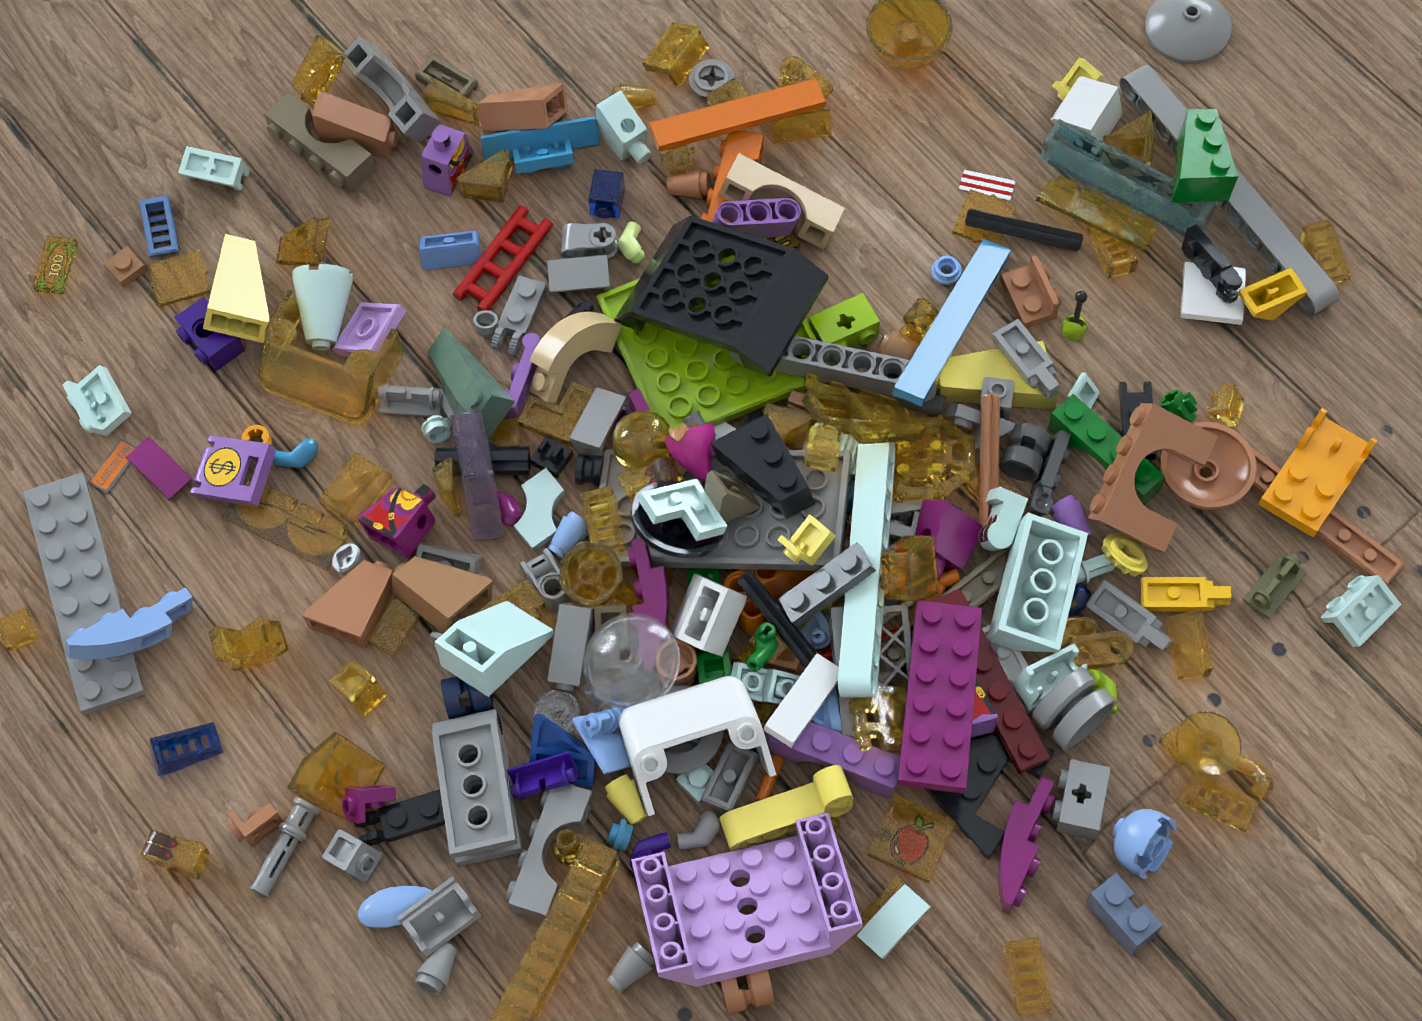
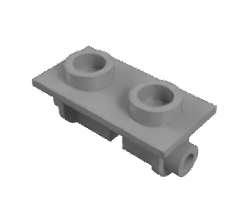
[378,384,444,417]

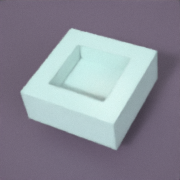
[675,764,714,805]

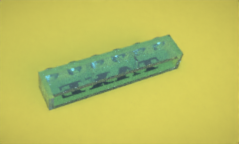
[1041,119,1216,236]

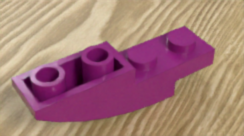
[628,538,670,671]
[998,777,1056,915]

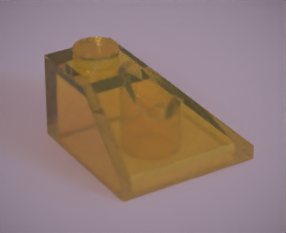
[287,732,386,823]

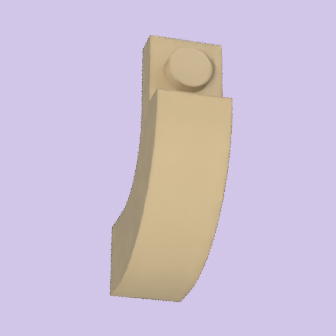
[529,312,622,404]

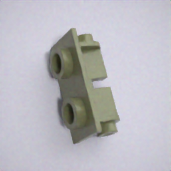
[1243,553,1307,619]

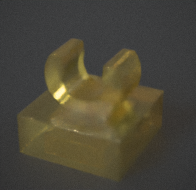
[1205,383,1245,426]

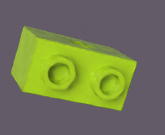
[809,293,880,348]

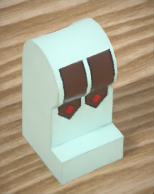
[978,487,1028,551]

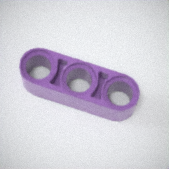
[712,198,801,238]

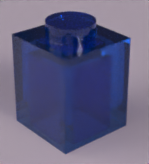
[588,169,625,219]

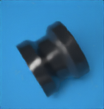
[575,454,604,487]

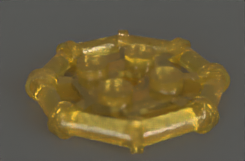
[869,415,977,503]

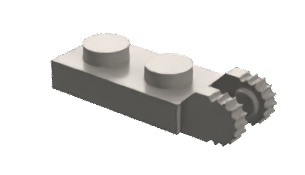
[491,275,547,355]

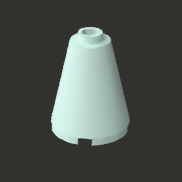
[292,264,353,351]

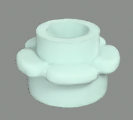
[421,415,451,443]

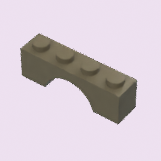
[264,91,376,193]

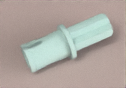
[1076,554,1114,584]

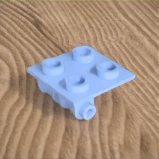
[571,704,632,774]

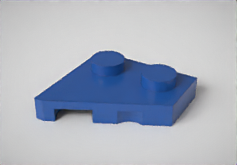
[529,714,597,787]

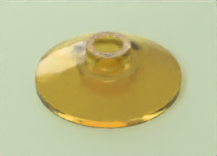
[1176,711,1242,776]

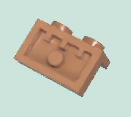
[1000,255,1062,328]

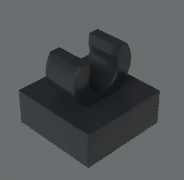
[530,436,574,479]

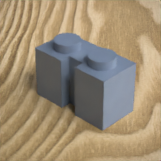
[1086,873,1163,956]

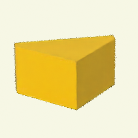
[1238,268,1307,321]

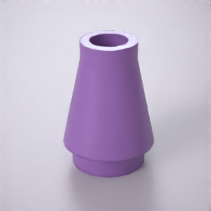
[1051,495,1093,538]

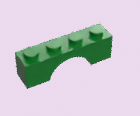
[1048,394,1165,506]

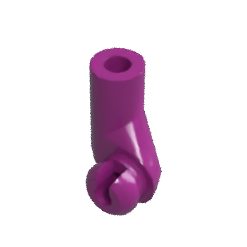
[484,488,521,527]

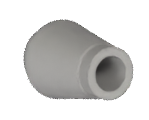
[607,941,655,993]
[415,943,457,996]

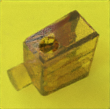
[879,535,939,601]

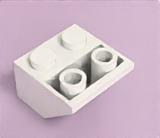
[669,573,748,656]

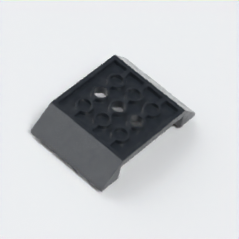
[614,216,829,377]

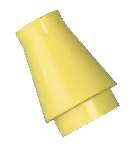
[604,774,648,826]

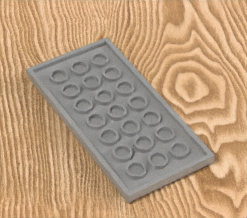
[588,449,852,570]

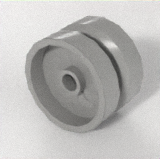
[1032,667,1117,751]

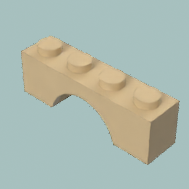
[718,153,845,250]

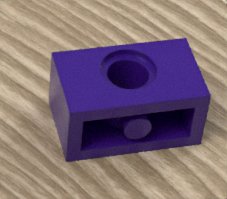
[174,296,245,372]

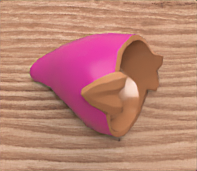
[664,422,715,482]

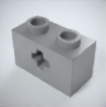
[1052,759,1111,840]

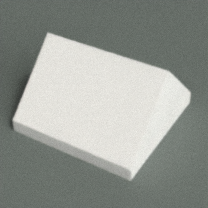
[1050,76,1122,158]

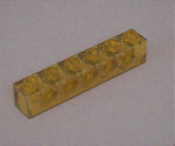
[490,838,620,1021]

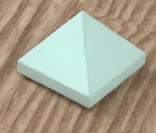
[1068,372,1100,409]

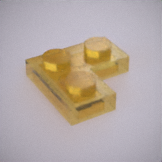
[517,381,594,448]

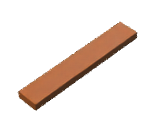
[649,78,826,152]

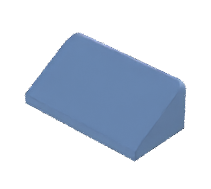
[419,230,481,270]

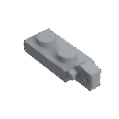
[992,319,1060,399]
[1086,579,1173,650]

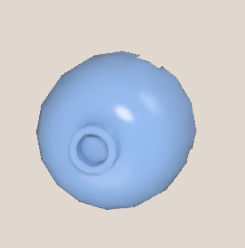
[1112,809,1177,879]

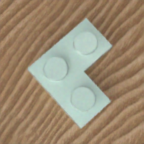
[639,479,727,541]

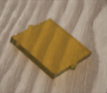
[952,189,1016,245]
[148,250,210,307]

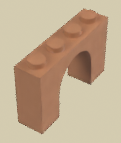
[1088,403,1218,553]

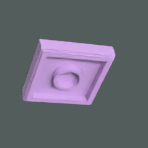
[332,302,406,360]

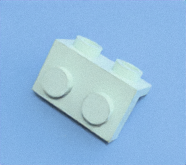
[63,365,132,436]

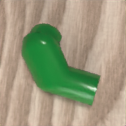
[746,622,777,672]

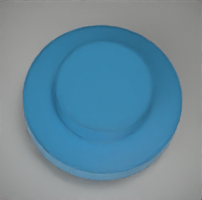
[607,818,633,852]

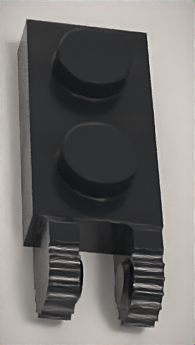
[1181,224,1243,304]
[354,789,445,846]

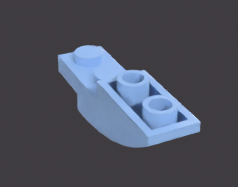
[66,588,193,660]

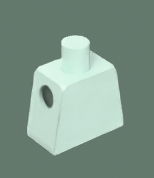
[595,90,652,165]

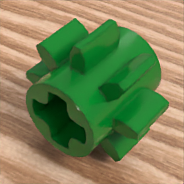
[1160,390,1198,423]

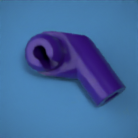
[630,832,671,870]

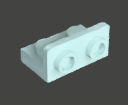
[1320,575,1402,647]

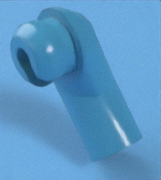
[274,438,318,468]

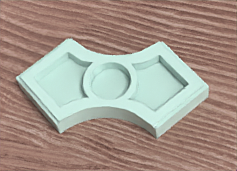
[514,468,565,552]

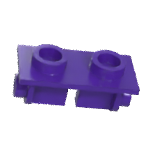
[507,751,581,800]

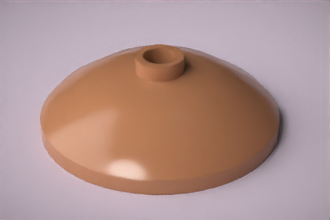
[1160,422,1257,510]

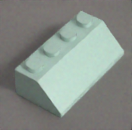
[987,513,1088,652]

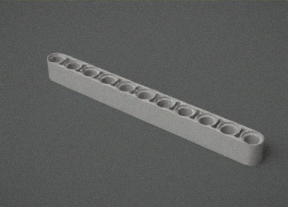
[1119,65,1339,316]

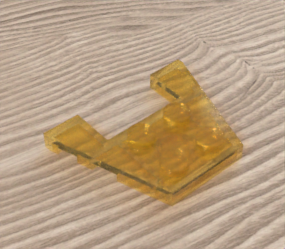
[803,373,926,444]

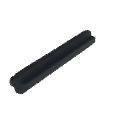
[965,208,1083,251]
[738,570,818,669]

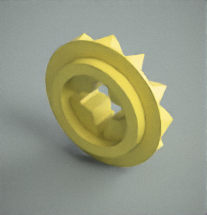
[1101,534,1148,577]

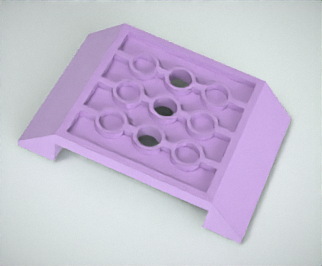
[631,812,863,987]

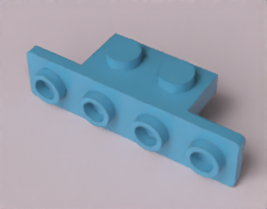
[480,116,599,173]

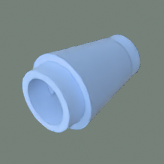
[548,511,591,560]

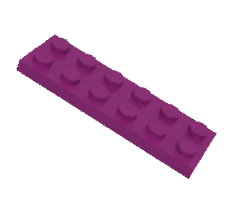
[897,600,982,794]

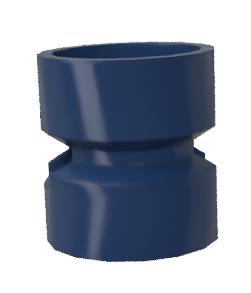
[441,676,494,719]

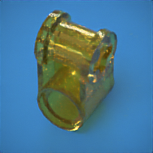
[778,56,833,99]

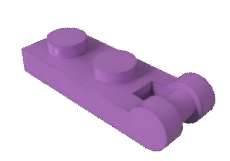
[505,333,540,422]

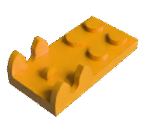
[1258,408,1378,538]

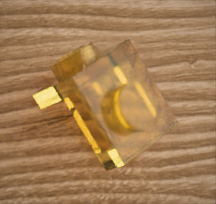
[803,426,842,472]

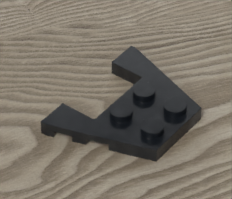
[923,734,1054,860]

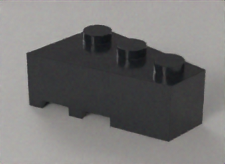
[711,414,815,519]

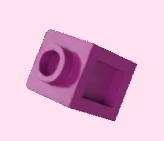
[342,784,396,824]

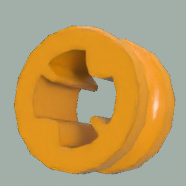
[242,425,272,446]

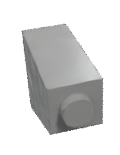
[547,602,595,691]

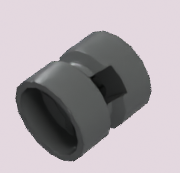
[999,423,1052,482]

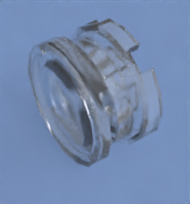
[534,690,581,736]

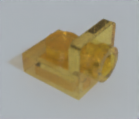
[329,659,386,716]

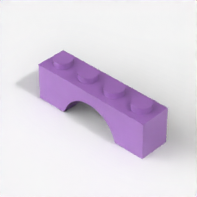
[767,722,900,799]

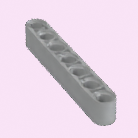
[729,336,937,402]

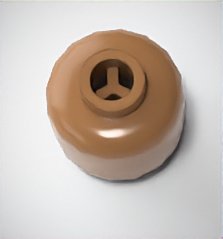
[874,331,919,376]

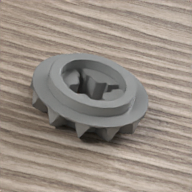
[689,59,735,102]

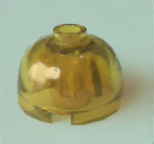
[612,410,672,473]
[559,542,624,608]

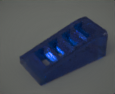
[149,722,223,776]

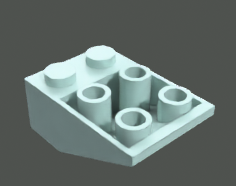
[435,601,555,697]

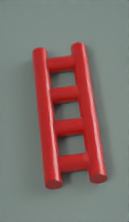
[453,205,554,311]

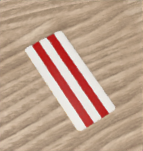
[959,170,1015,200]

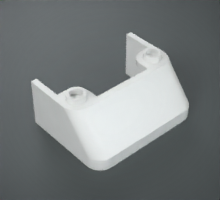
[619,676,776,816]

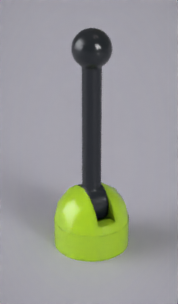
[1061,291,1087,341]

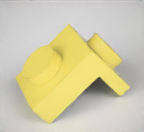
[1052,58,1104,101]
[778,514,836,566]

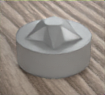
[332,543,365,576]

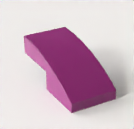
[125,437,192,501]

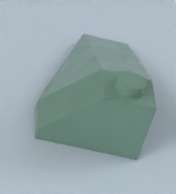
[427,328,515,443]

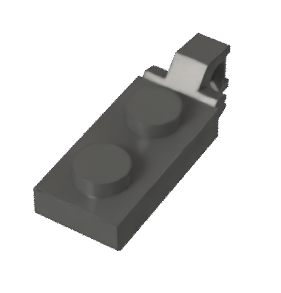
[1026,430,1071,516]

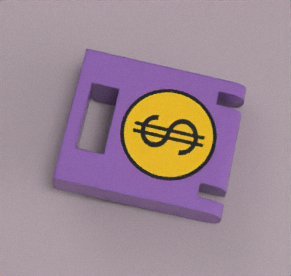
[190,435,277,507]

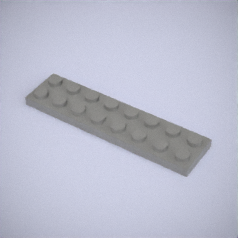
[23,472,146,716]

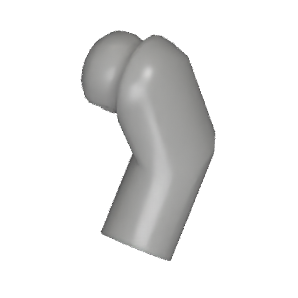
[677,811,720,850]

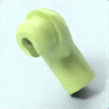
[618,221,645,264]

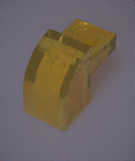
[208,618,289,671]

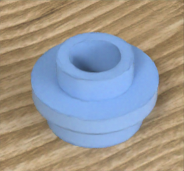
[931,256,962,285]

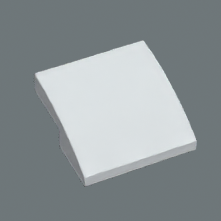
[1180,262,1246,325]

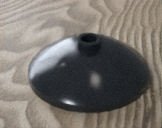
[630,480,726,558]

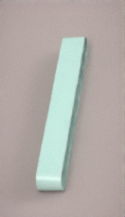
[838,437,895,698]

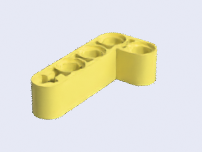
[719,765,853,851]

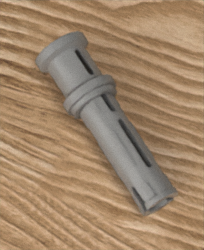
[249,797,321,898]

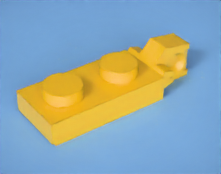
[1139,577,1231,612]

